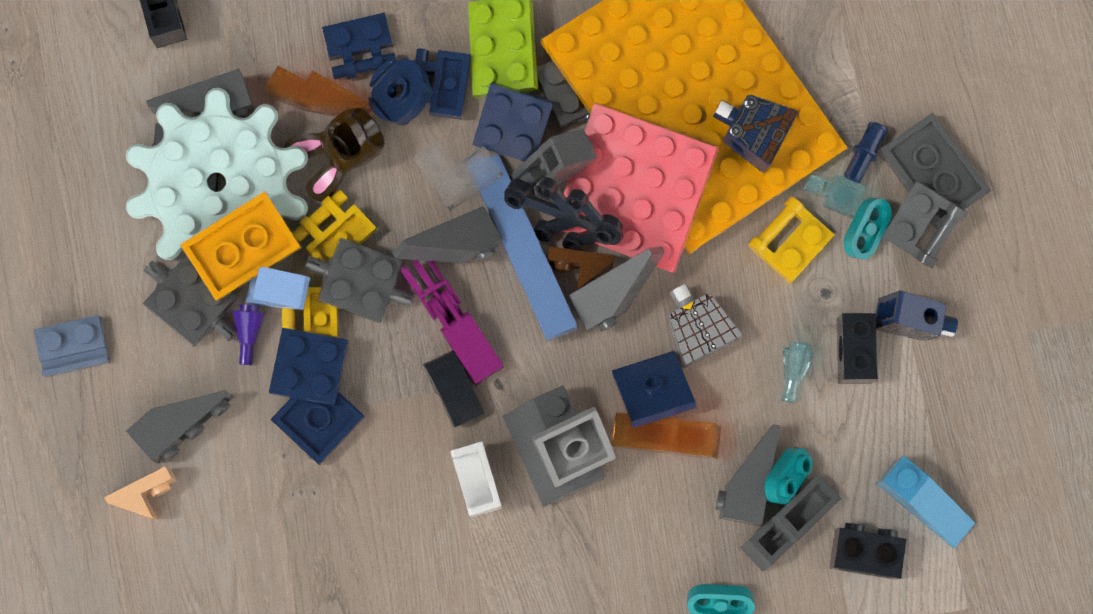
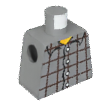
[667,284,742,368]

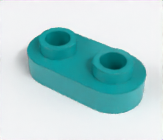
[843,197,892,260]
[765,447,813,504]
[687,584,755,614]

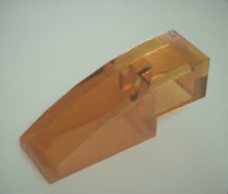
[265,66,371,116]
[612,413,721,460]

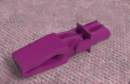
[400,260,504,386]

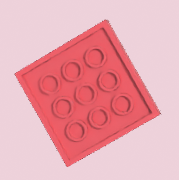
[563,103,719,273]

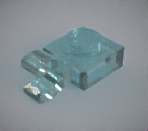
[804,174,866,219]

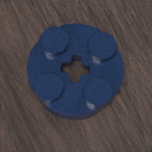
[368,58,433,126]

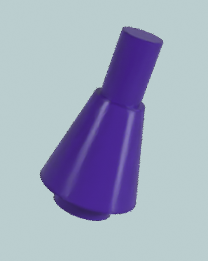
[233,304,266,365]

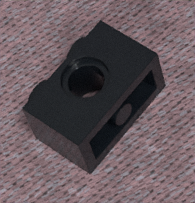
[836,313,878,384]

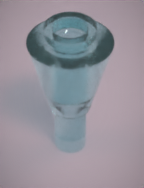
[782,341,815,403]

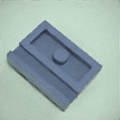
[34,315,110,377]

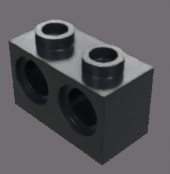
[139,0,188,48]
[829,523,907,580]

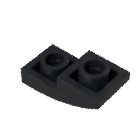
[423,350,484,427]

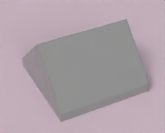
[532,406,616,488]

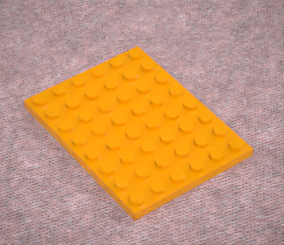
[541,0,848,255]

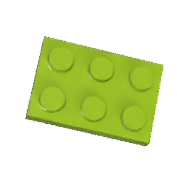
[468,0,538,99]

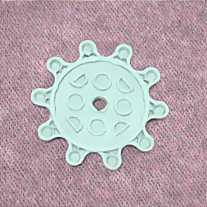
[126,88,308,260]

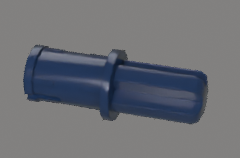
[844,122,888,185]

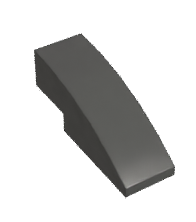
[740,474,841,572]

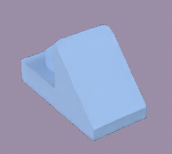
[245,267,310,310]

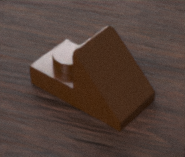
[547,246,615,291]

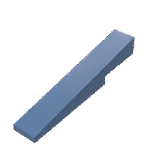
[469,154,577,342]

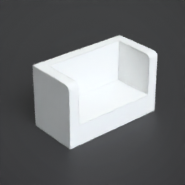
[450,442,502,518]

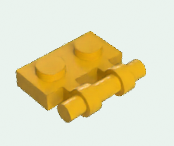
[292,190,377,262]

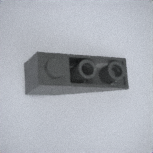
[126,390,233,463]

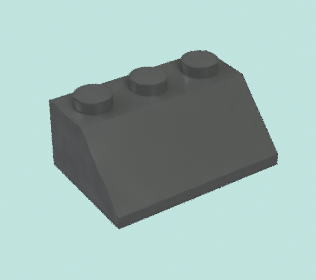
[503,385,605,507]

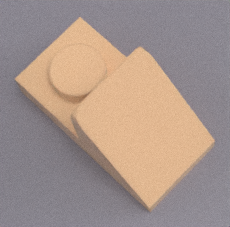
[104,466,177,520]

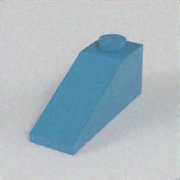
[876,456,975,549]

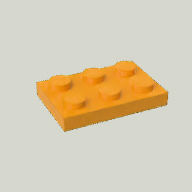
[180,191,302,301]

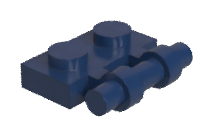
[322,13,396,80]
[412,48,471,120]

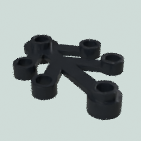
[504,177,623,251]

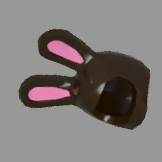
[284,108,385,202]

